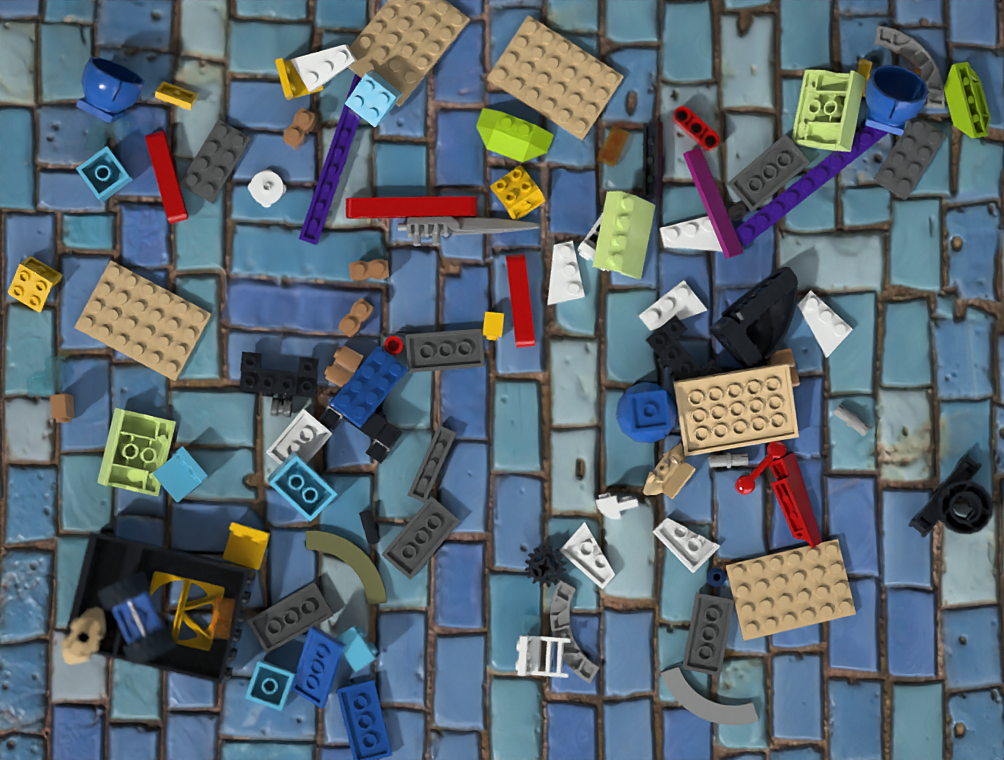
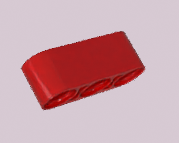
[672,106,720,151]

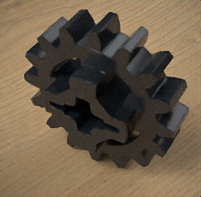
[525,545,567,587]

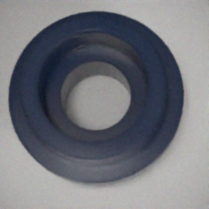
[707,567,726,587]

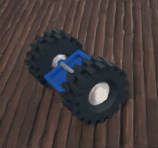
[98,571,177,666]

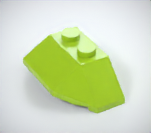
[944,62,990,139]
[476,108,554,163]

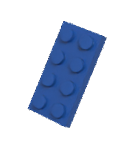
[330,346,408,428]
[291,625,346,709]
[336,680,393,760]

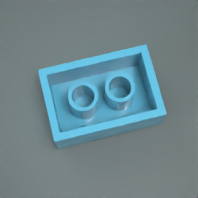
[267,451,337,522]

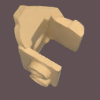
[642,443,696,500]
[60,607,106,665]

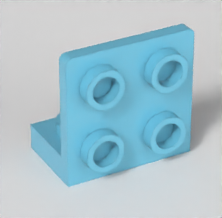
[153,446,207,502]

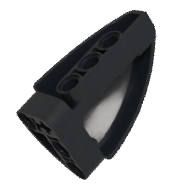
[709,267,798,369]

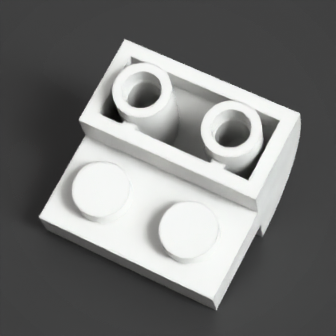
[595,493,638,519]

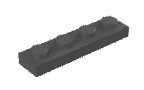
[408,425,456,503]

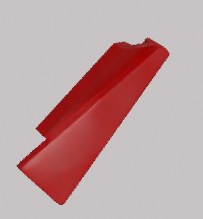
[769,453,822,548]

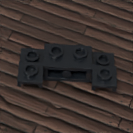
[645,315,724,381]
[239,351,319,399]
[318,388,403,464]

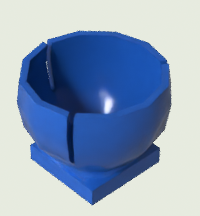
[76,57,144,123]
[864,64,928,136]
[616,382,677,444]

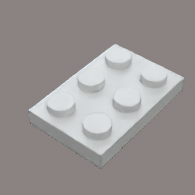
[266,409,333,464]

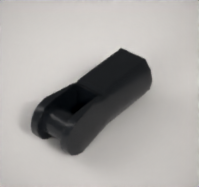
[359,509,380,545]

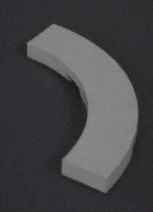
[874,25,945,109]
[550,580,599,684]
[660,667,759,725]

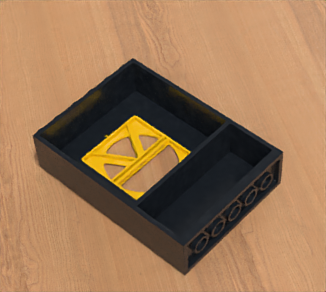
[64,531,256,684]

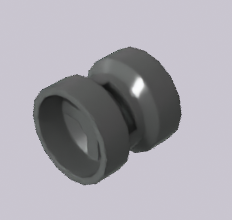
[271,397,292,418]

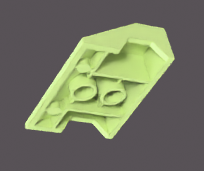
[791,70,866,152]
[592,191,655,279]
[97,408,176,496]

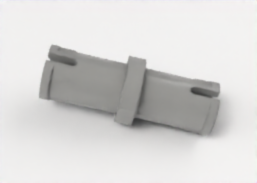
[833,404,871,437]
[709,453,748,468]

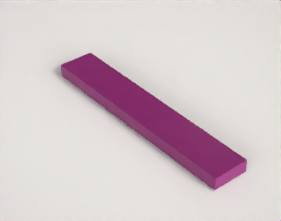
[683,148,744,259]

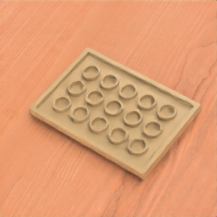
[348,0,470,107]
[487,15,624,141]
[74,260,212,381]
[673,362,799,456]
[725,539,856,641]

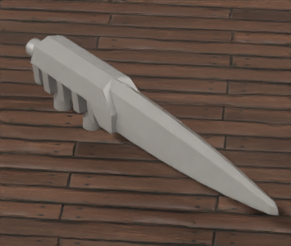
[398,216,541,246]

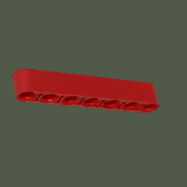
[346,196,478,219]

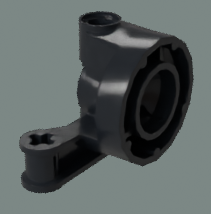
[908,453,993,538]

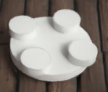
[248,169,287,208]

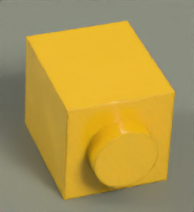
[483,312,504,341]

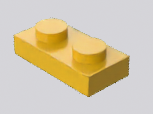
[155,81,198,110]

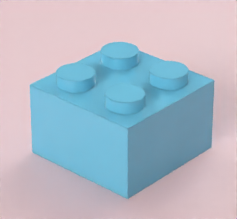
[345,70,403,127]
[76,146,133,202]
[336,625,378,672]
[245,660,296,711]

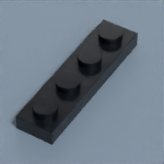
[643,121,663,200]

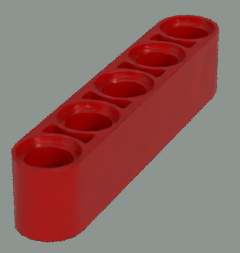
[145,130,189,224]
[506,253,535,348]

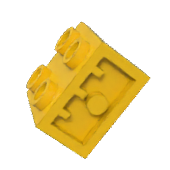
[275,54,323,100]
[490,165,546,220]
[8,255,63,312]
[223,522,271,570]

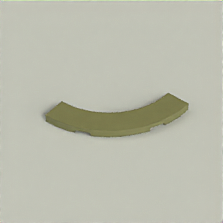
[306,530,387,604]

